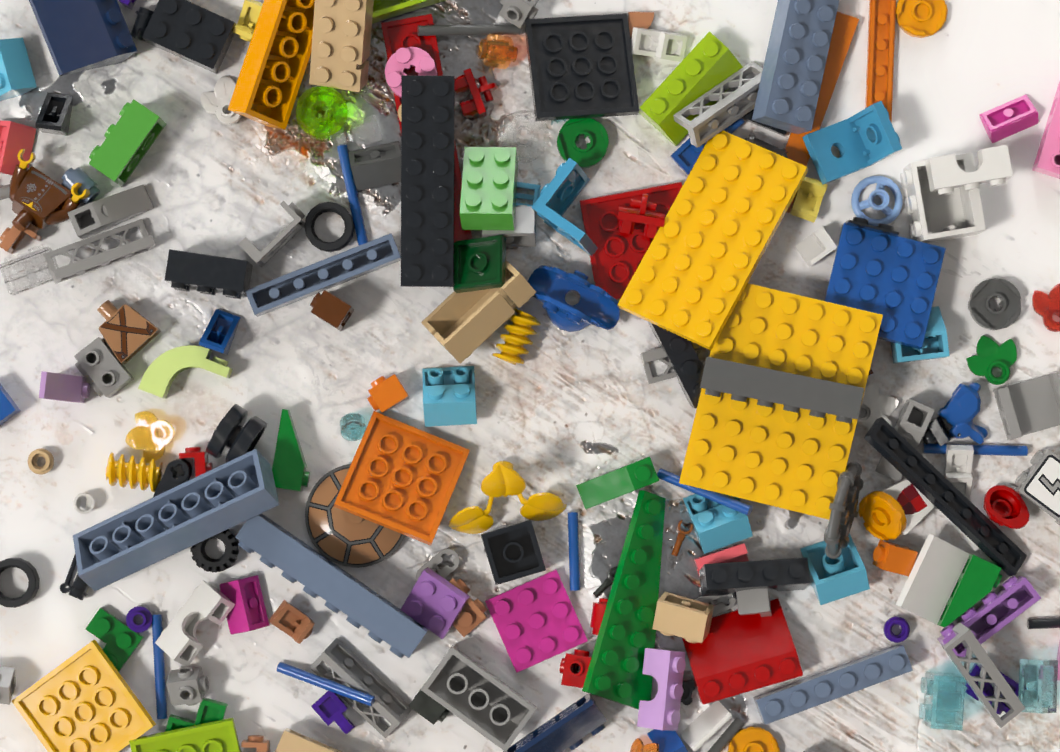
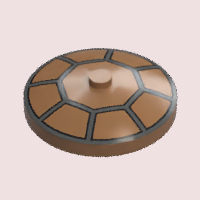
[305,464,405,568]

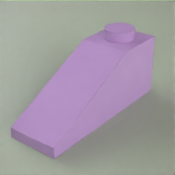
[39,371,90,403]

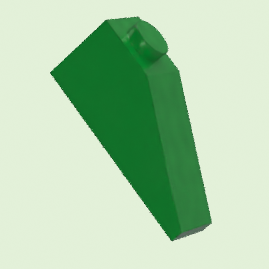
[272,409,310,491]
[576,457,659,509]
[937,554,1002,628]

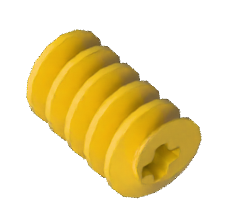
[492,308,541,365]
[106,452,163,492]

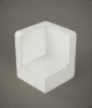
[795,226,837,267]

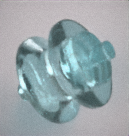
[340,413,366,441]

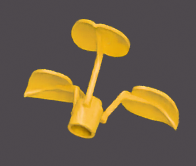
[448,461,567,534]

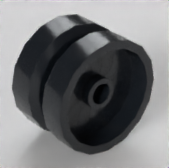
[205,404,268,463]

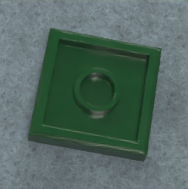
[453,235,506,293]

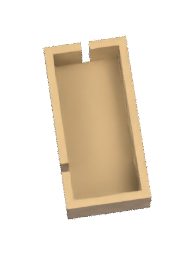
[309,0,374,92]
[421,260,536,364]

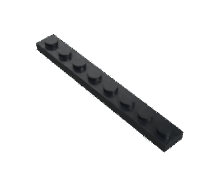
[864,417,1027,577]

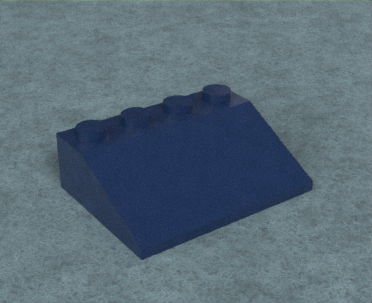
[29,0,137,76]
[503,693,607,752]

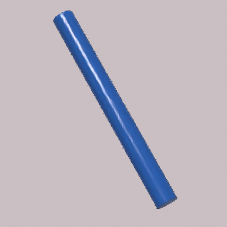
[337,145,368,246]
[922,443,1028,456]
[657,468,753,516]
[152,614,167,719]
[277,662,375,706]

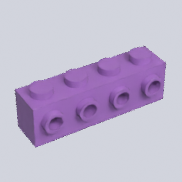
[937,576,1041,657]

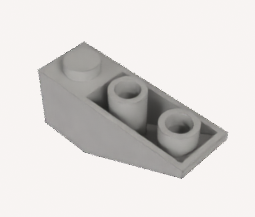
[68,185,154,239]
[875,399,935,481]

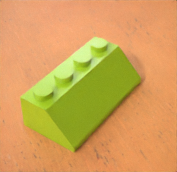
[639,31,743,146]

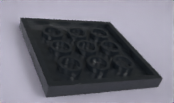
[524,13,639,121]

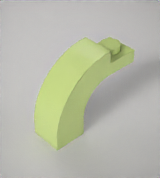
[138,345,233,399]

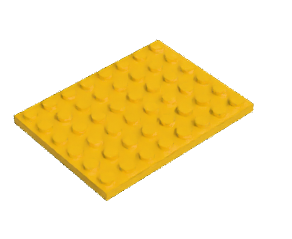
[679,283,883,520]

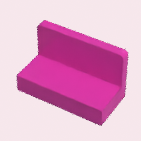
[219,575,270,634]

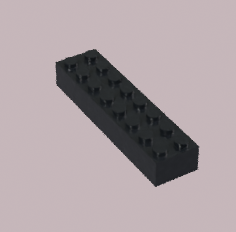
[401,75,455,287]

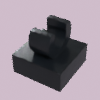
[922,416,953,446]

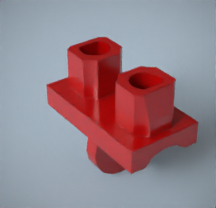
[455,68,497,118]
[617,194,665,238]

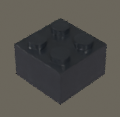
[481,519,546,585]

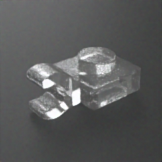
[335,115,383,149]

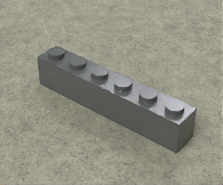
[700,356,864,423]

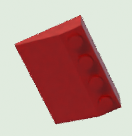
[682,598,803,705]

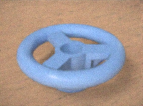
[851,175,903,226]

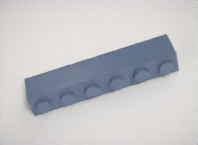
[245,233,401,317]
[753,644,913,725]

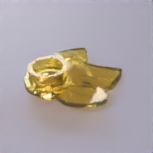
[125,411,175,463]

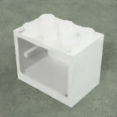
[900,152,986,243]

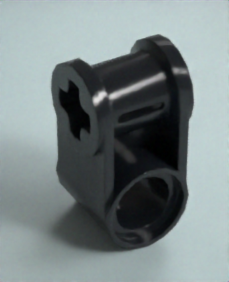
[153,459,193,497]

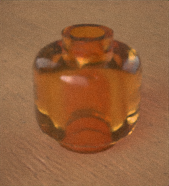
[478,34,518,69]

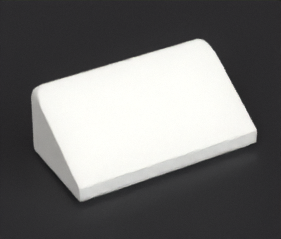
[681,701,732,751]

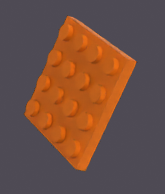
[334,411,470,546]

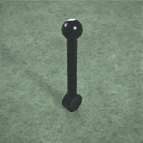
[60,555,77,593]

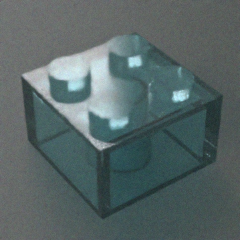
[919,671,966,731]

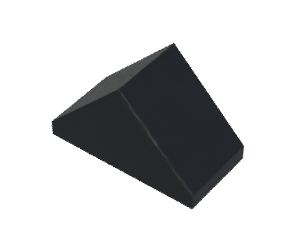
[35,92,73,136]

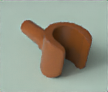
[671,520,693,556]

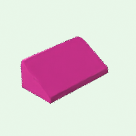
[979,94,1039,143]

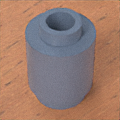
[61,167,100,205]

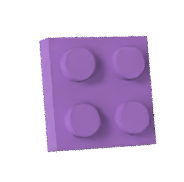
[400,567,470,639]

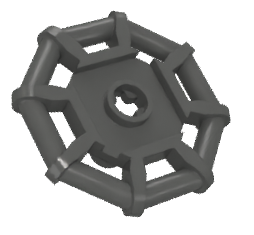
[824,462,864,559]

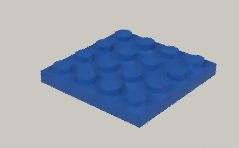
[824,223,946,349]

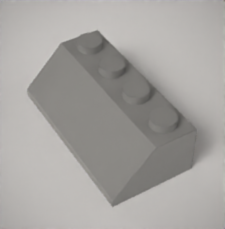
[421,645,537,752]

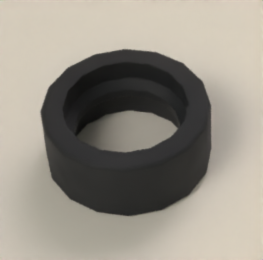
[304,202,355,252]
[0,558,40,608]

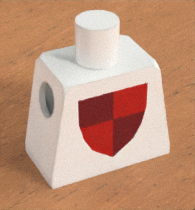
[879,478,935,535]

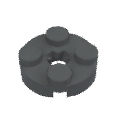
[968,278,1021,330]

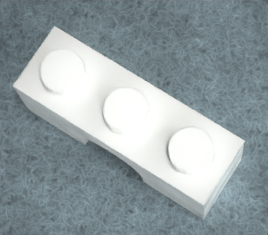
[925,145,1013,195]
[155,581,235,666]

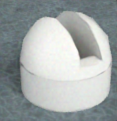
[73,493,95,514]

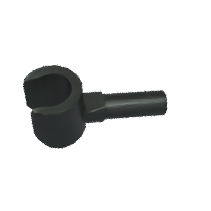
[593,566,617,598]

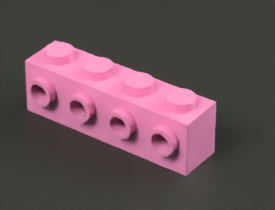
[1032,81,1060,179]

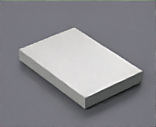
[896,534,970,624]

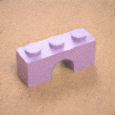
[637,648,686,731]

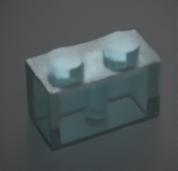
[1019,659,1058,714]

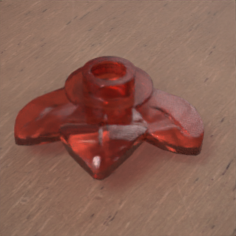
[1032,283,1060,332]

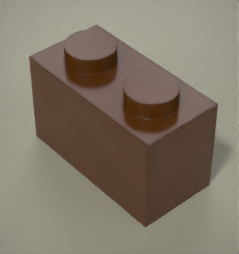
[310,290,354,331]

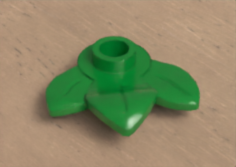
[966,336,1017,385]

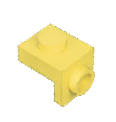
[233,0,263,42]
[790,177,828,223]

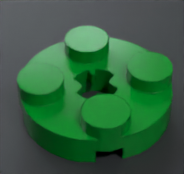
[557,118,609,168]

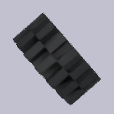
[190,529,239,573]

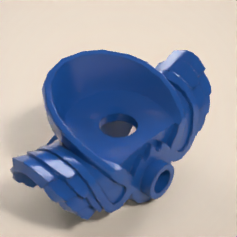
[527,265,620,332]

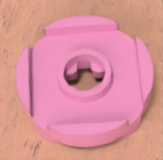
[385,47,437,98]

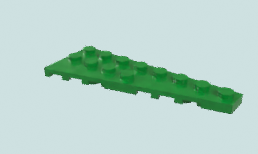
[582,490,666,710]

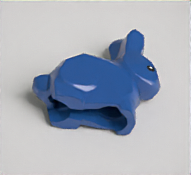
[937,382,988,444]

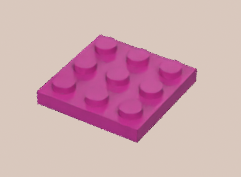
[485,569,588,673]

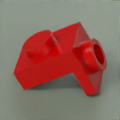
[179,447,213,477]

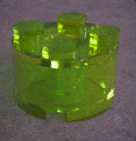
[296,86,350,142]

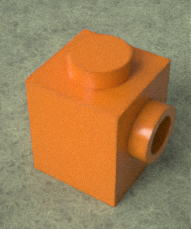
[367,374,409,413]
[872,540,918,577]

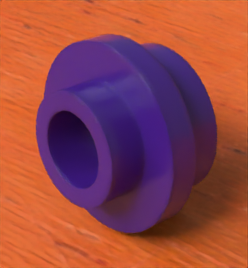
[126,606,152,633]
[883,616,910,643]

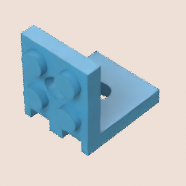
[802,101,902,185]
[531,158,598,256]

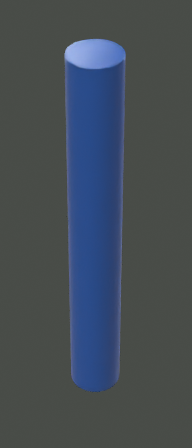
[567,512,580,591]

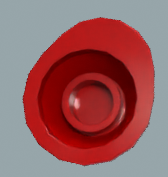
[983,485,1030,529]

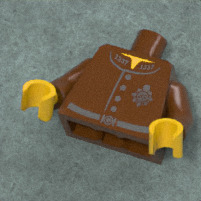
[9,149,90,231]

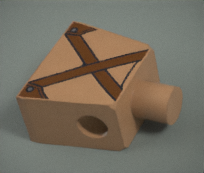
[97,300,161,364]

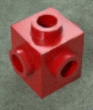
[560,649,592,688]

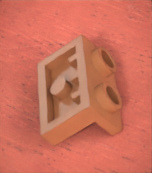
[449,577,488,637]

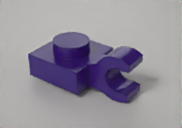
[311,691,355,734]

